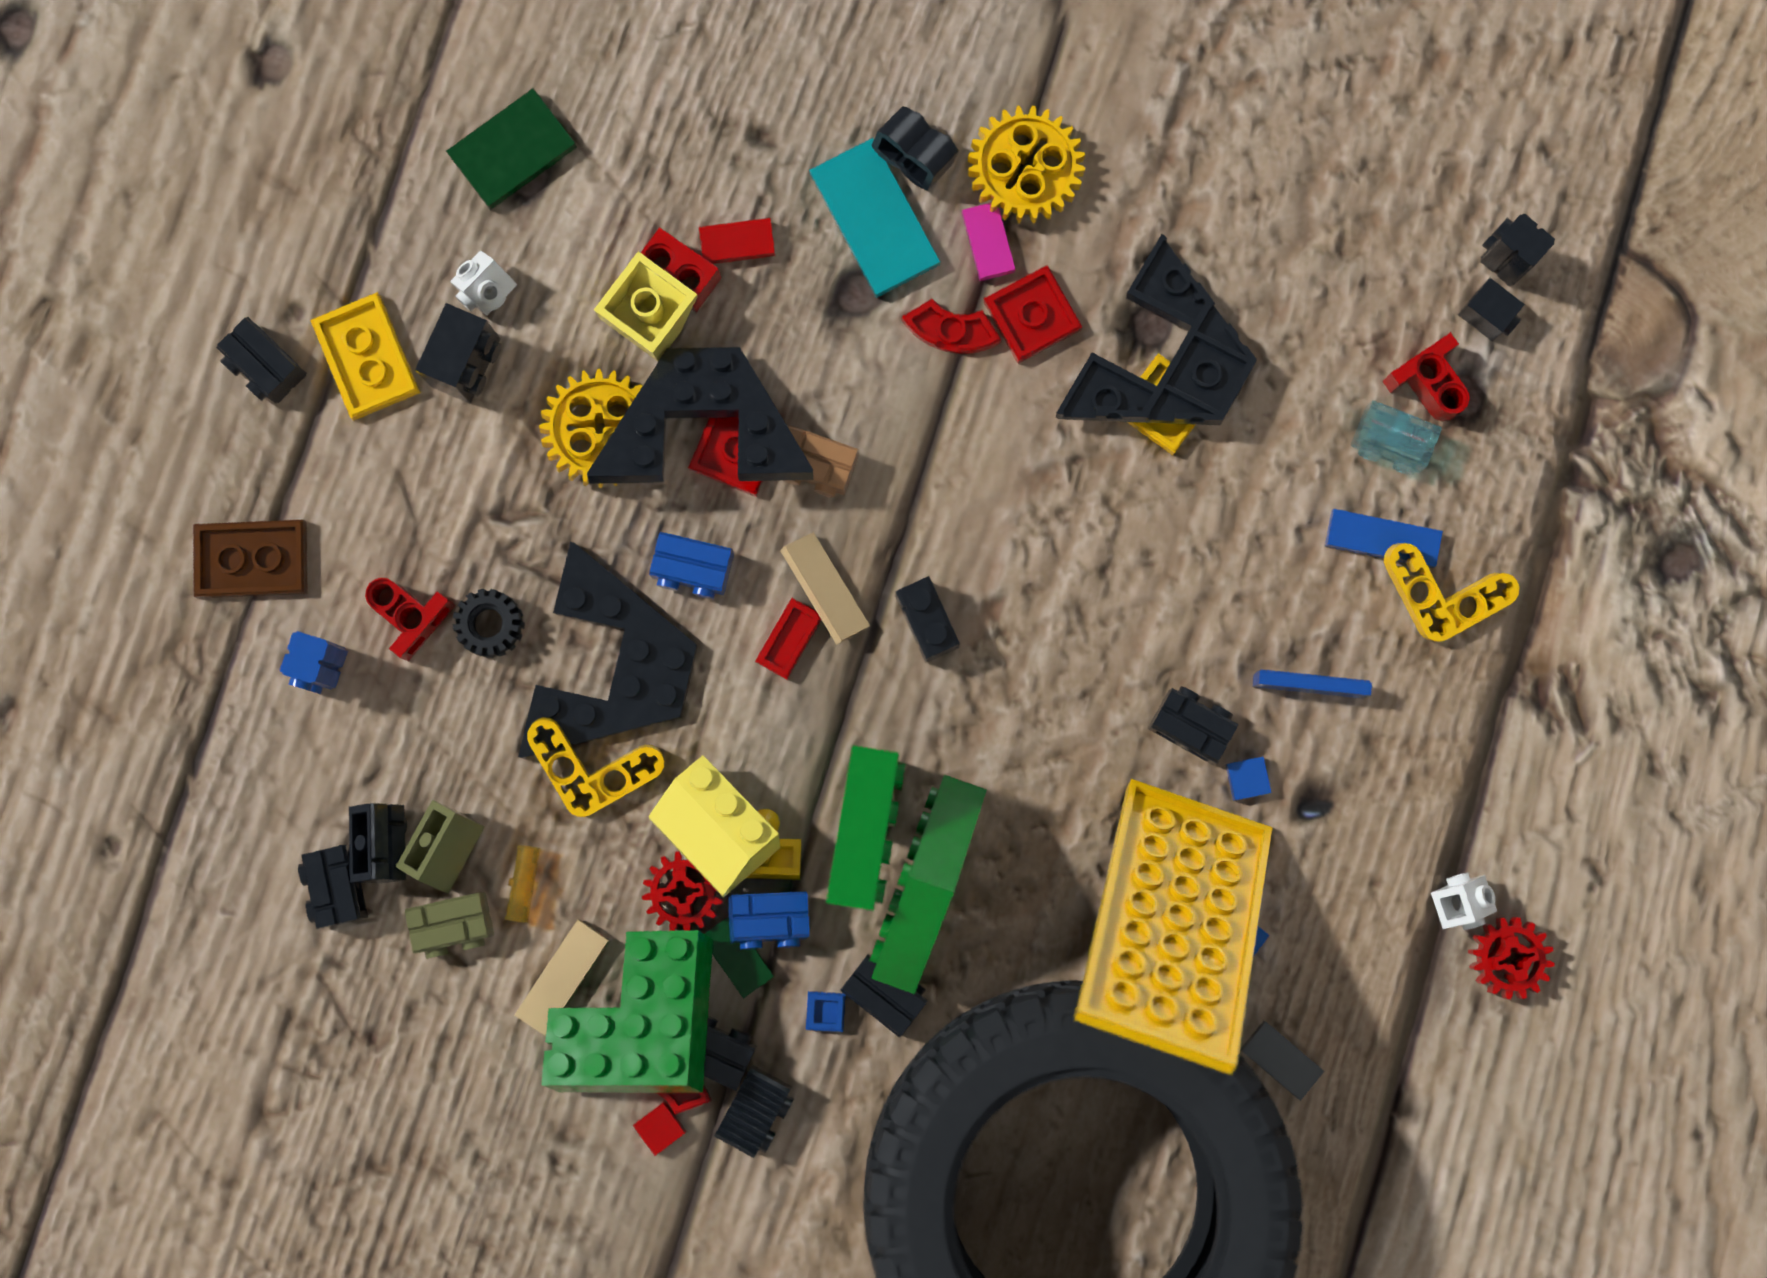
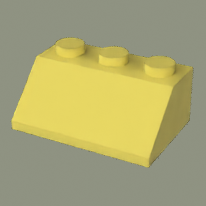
[649,755,780,898]

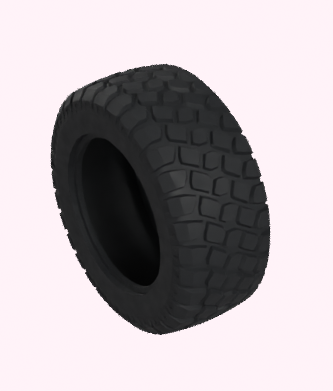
[863,980,1303,1278]

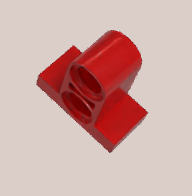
[1382,332,1470,421]
[365,578,456,662]

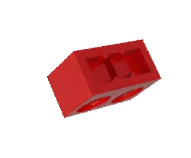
[641,227,722,313]

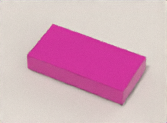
[961,202,1015,281]

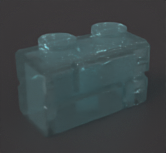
[1351,400,1442,475]

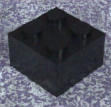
[415,303,501,404]

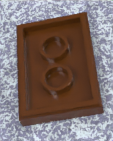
[193,519,308,598]

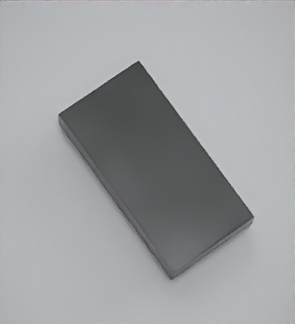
[1240,1021,1325,1101]

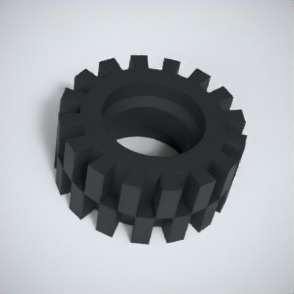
[453,589,525,658]

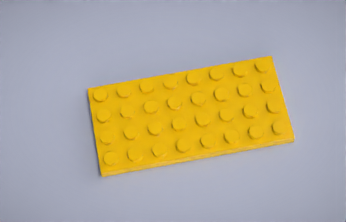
[1074,779,1272,1074]

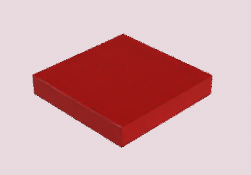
[983,265,1082,364]
[688,417,763,497]

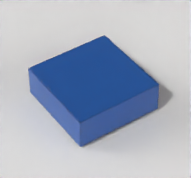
[1225,756,1272,801]
[806,991,846,1032]

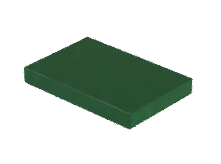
[446,88,577,211]

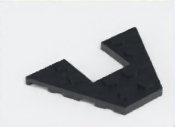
[1056,234,1257,425]
[587,347,814,484]
[518,542,698,759]

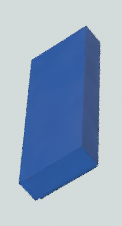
[1325,509,1443,568]
[1252,669,1372,699]

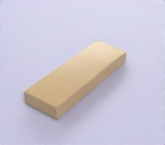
[780,532,870,645]
[514,920,610,1036]

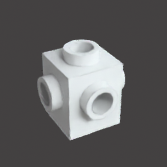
[450,250,517,316]
[1431,872,1497,930]

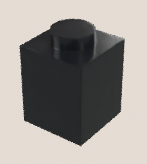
[1458,278,1525,341]

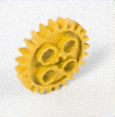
[968,105,1085,224]
[539,369,642,488]

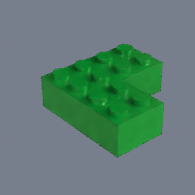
[826,745,906,911]
[870,774,987,994]
[541,930,713,1093]

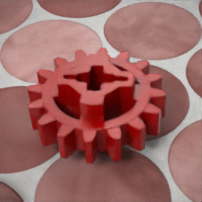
[642,851,724,931]
[1468,917,1555,1000]

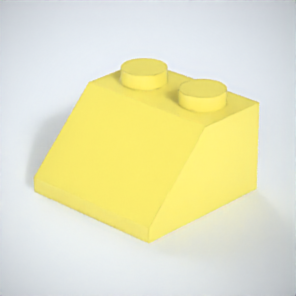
[594,251,698,362]

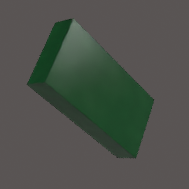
[705,917,775,999]

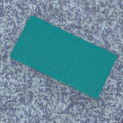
[809,138,940,298]

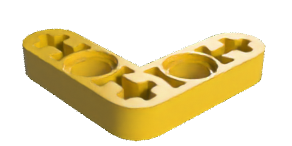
[1384,543,1520,642]
[527,717,664,817]

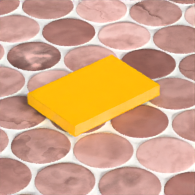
[310,292,421,421]

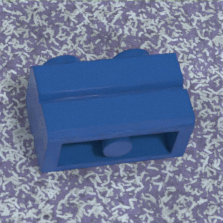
[649,532,734,599]
[279,631,348,694]
[728,891,810,950]

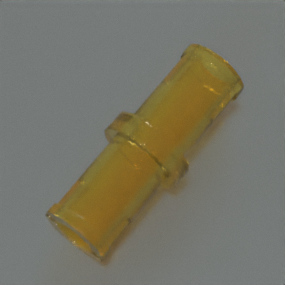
[504,845,542,923]

